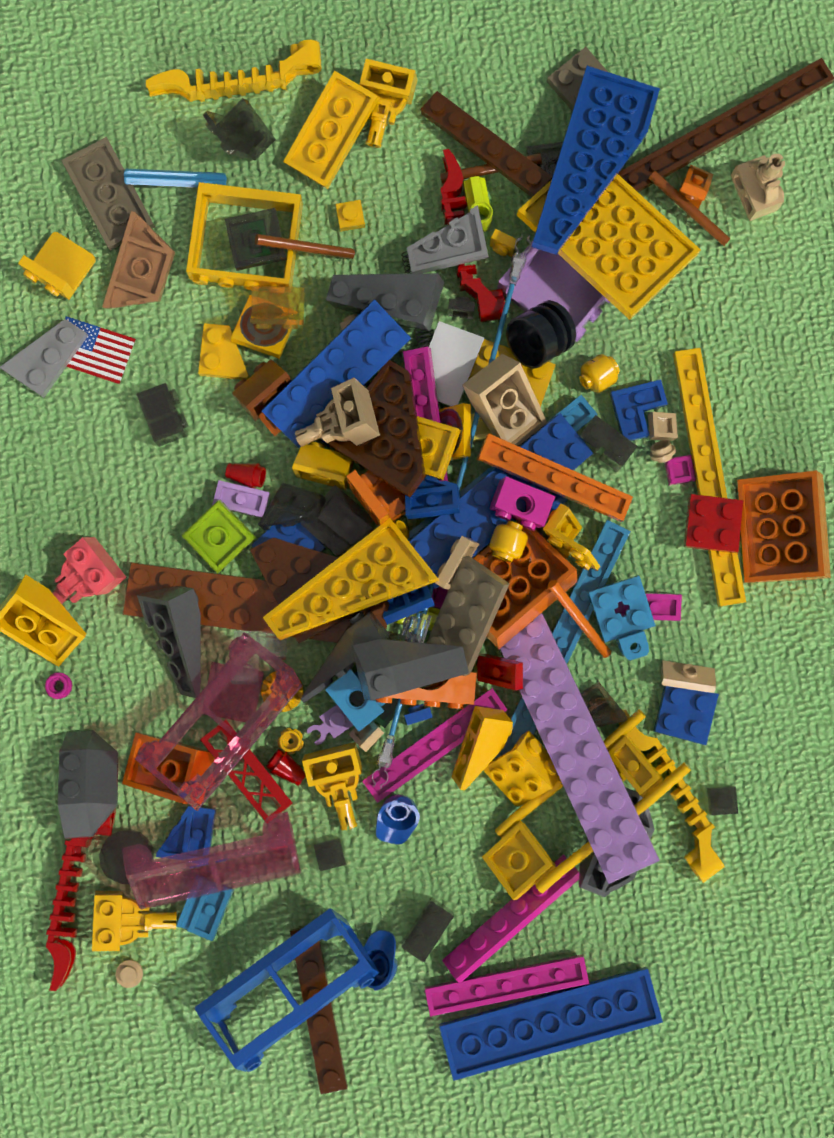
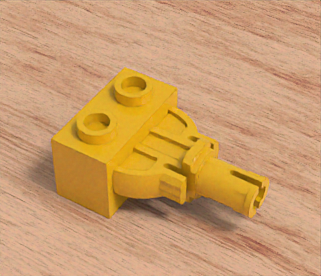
[359,59,418,148]
[302,742,362,830]
[92,891,177,951]

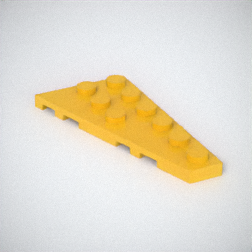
[263,518,439,640]

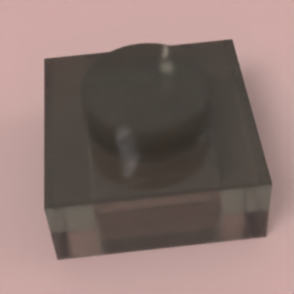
[448,296,475,319]
[707,786,738,815]
[314,838,346,871]

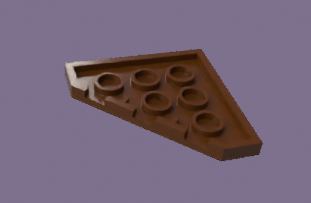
[327,360,426,498]
[250,538,367,644]

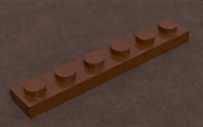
[420,91,552,197]
[290,926,348,1095]

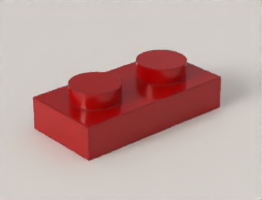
[477,654,523,691]

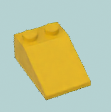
[0,574,86,667]

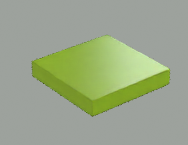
[181,499,256,574]

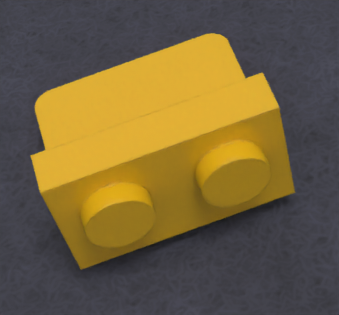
[18,232,96,300]
[543,503,600,571]
[484,731,559,806]

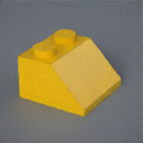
[292,441,354,490]

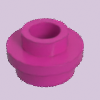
[45,673,72,699]

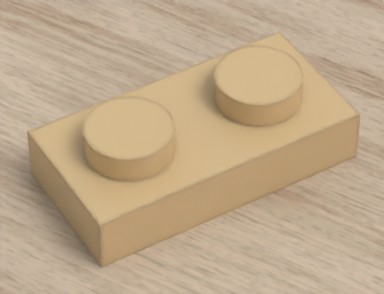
[435,536,479,589]

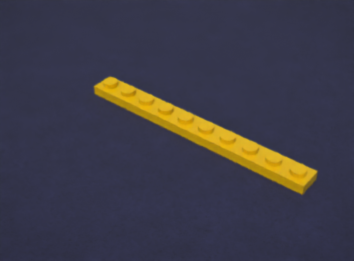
[673,348,746,607]

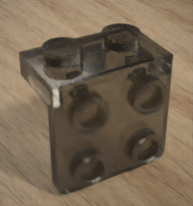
[203,98,276,160]

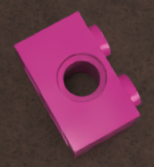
[489,477,555,530]

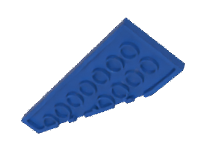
[531,66,660,255]

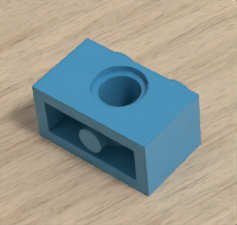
[325,669,385,731]

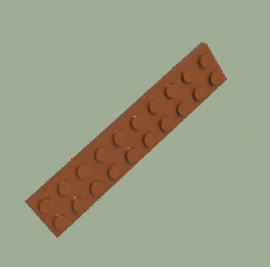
[123,563,389,643]

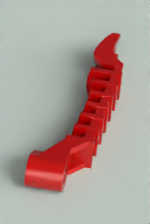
[440,149,505,322]
[46,808,116,991]

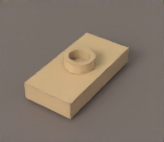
[661,660,716,693]

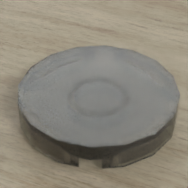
[99,829,154,884]

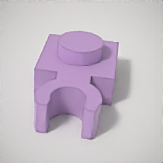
[307,705,353,745]

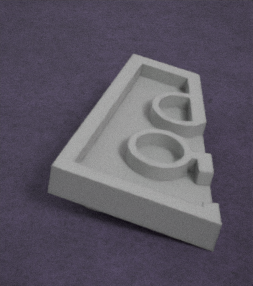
[407,205,489,274]
[0,319,88,398]

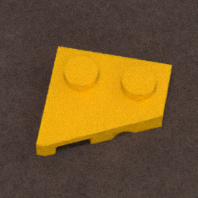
[198,323,249,380]

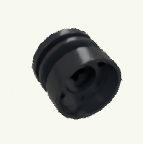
[506,300,576,369]

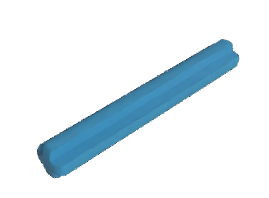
[124,168,227,188]

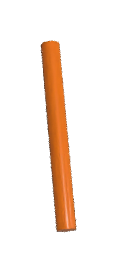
[548,580,611,658]

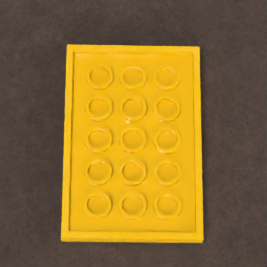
[517,174,701,320]

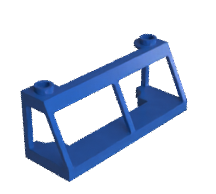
[194,908,379,1072]

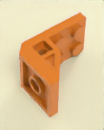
[346,470,406,526]

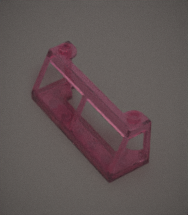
[135,632,302,811]
[122,811,302,910]

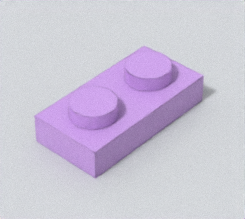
[212,480,270,519]

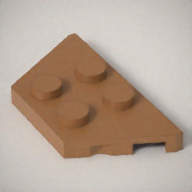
[102,211,175,309]

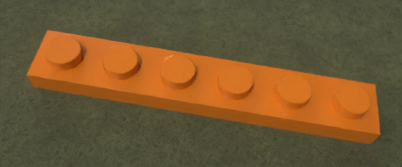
[477,434,633,522]

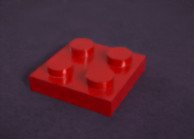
[684,494,744,553]

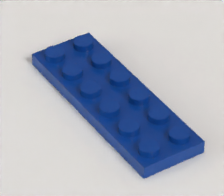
[261,299,411,448]

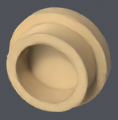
[650,440,676,463]
[116,960,143,988]

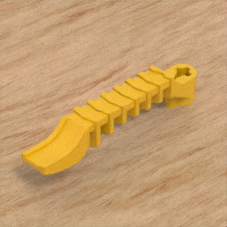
[146,40,322,102]
[617,709,725,883]

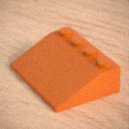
[737,470,831,583]
[447,521,577,649]

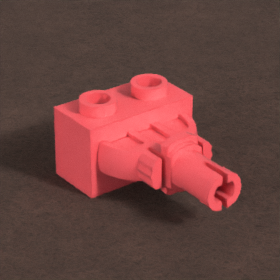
[52,537,127,604]

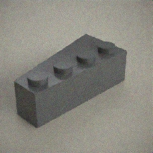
[326,273,444,332]

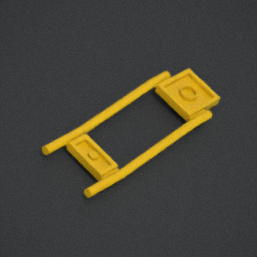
[482,709,691,900]

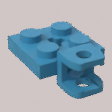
[588,575,655,660]

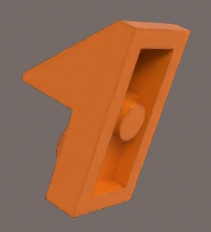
[679,165,714,208]

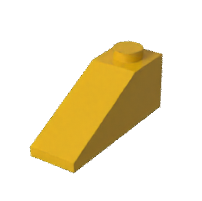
[451,706,513,790]

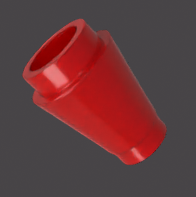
[225,463,266,489]
[266,749,306,786]

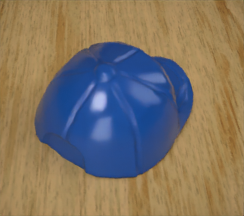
[376,794,420,844]
[357,930,398,991]

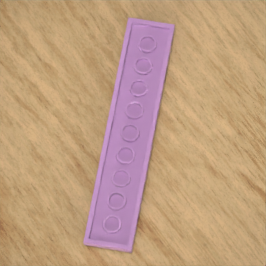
[500,613,660,884]

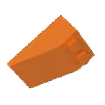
[122,732,215,805]

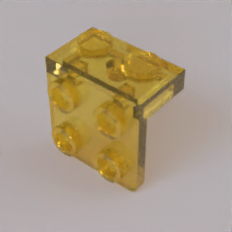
[250,285,304,329]

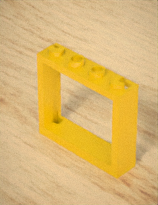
[186,182,303,294]

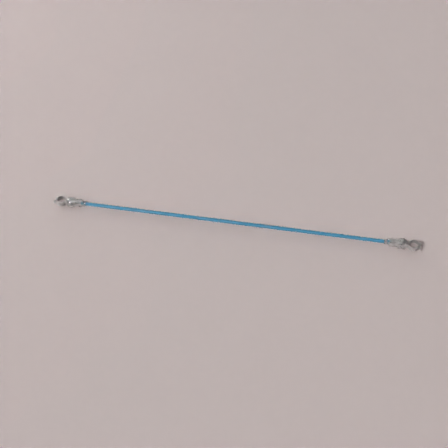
[372,234,531,789]

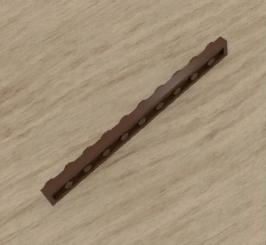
[618,58,834,192]

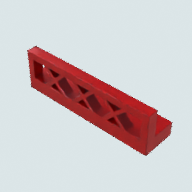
[200,720,293,824]

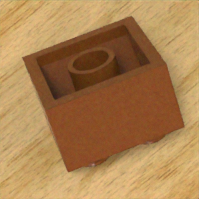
[232,359,291,422]

